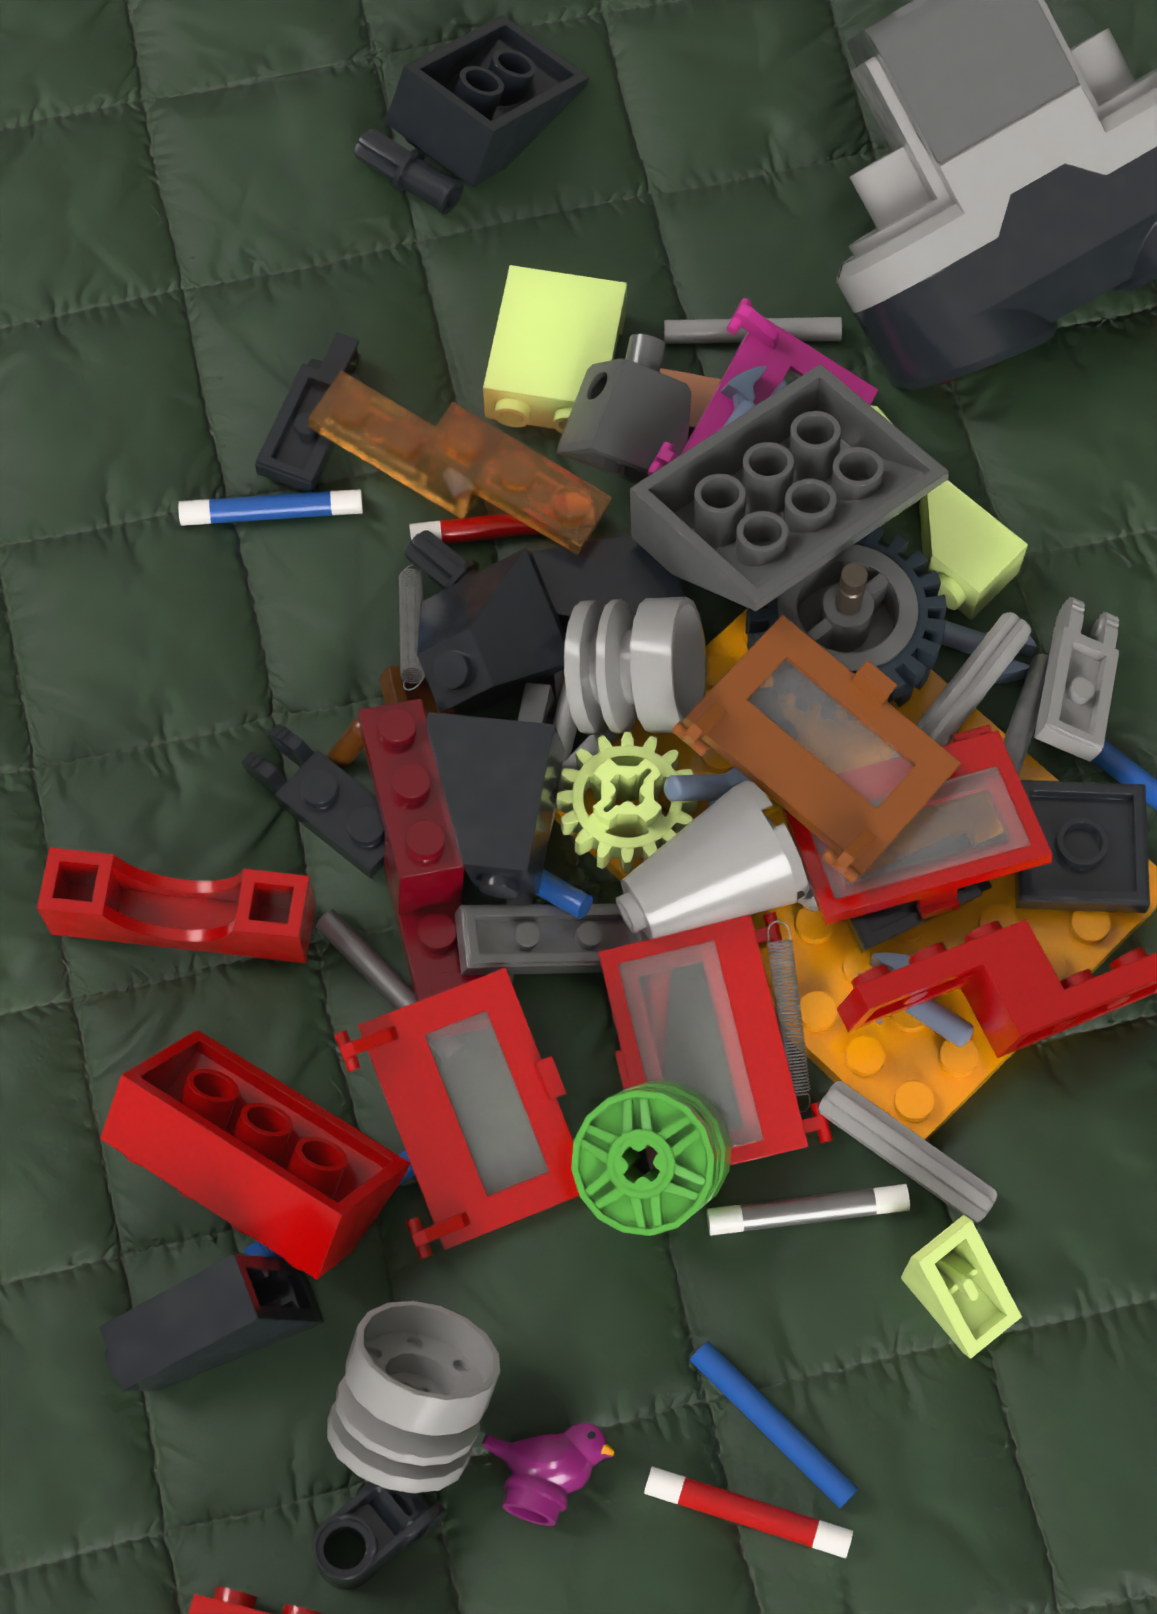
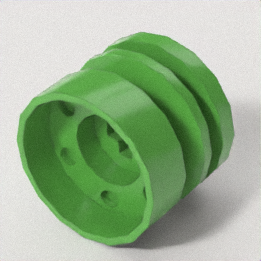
[571,1079,732,1236]

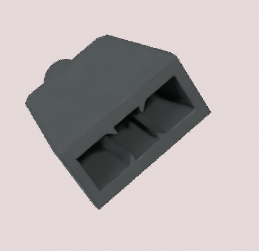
[557,334,691,484]

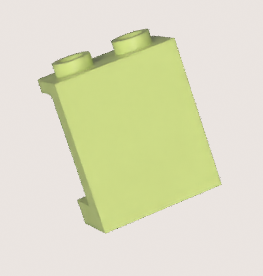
[483,265,627,434]

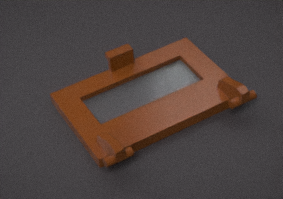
[672,614,961,884]

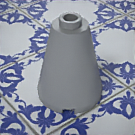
[616,780,808,939]

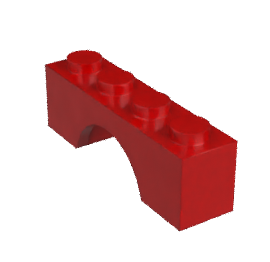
[37,847,316,963]

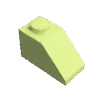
[919,480,1028,620]

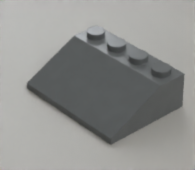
[630,364,949,611]

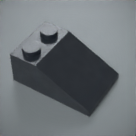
[385,15,590,187]

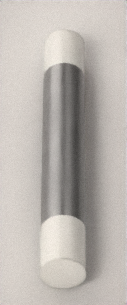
[706,1184,910,1236]

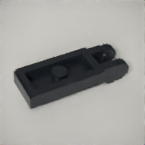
[241,724,385,879]

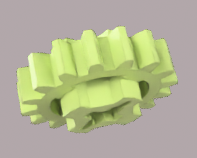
[557,732,698,873]

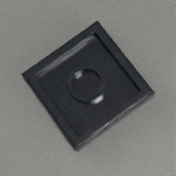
[1015,780,1150,913]

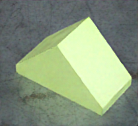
[901,1215,1022,1359]

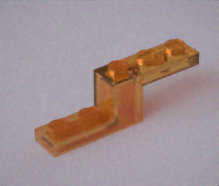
[308,371,612,555]

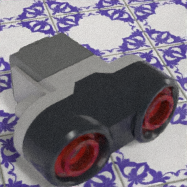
[836,0,1157,391]

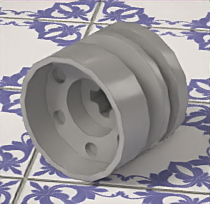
[564,597,707,735]
[327,1301,500,1493]

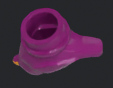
[482,1422,614,1526]

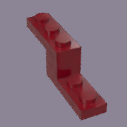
[358,699,490,1041]

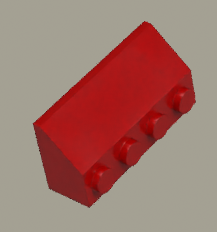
[100,1029,411,1280]

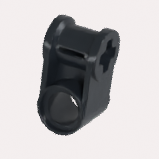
[312,1481,447,1590]

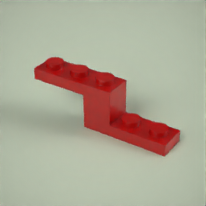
[837,919,1157,1058]

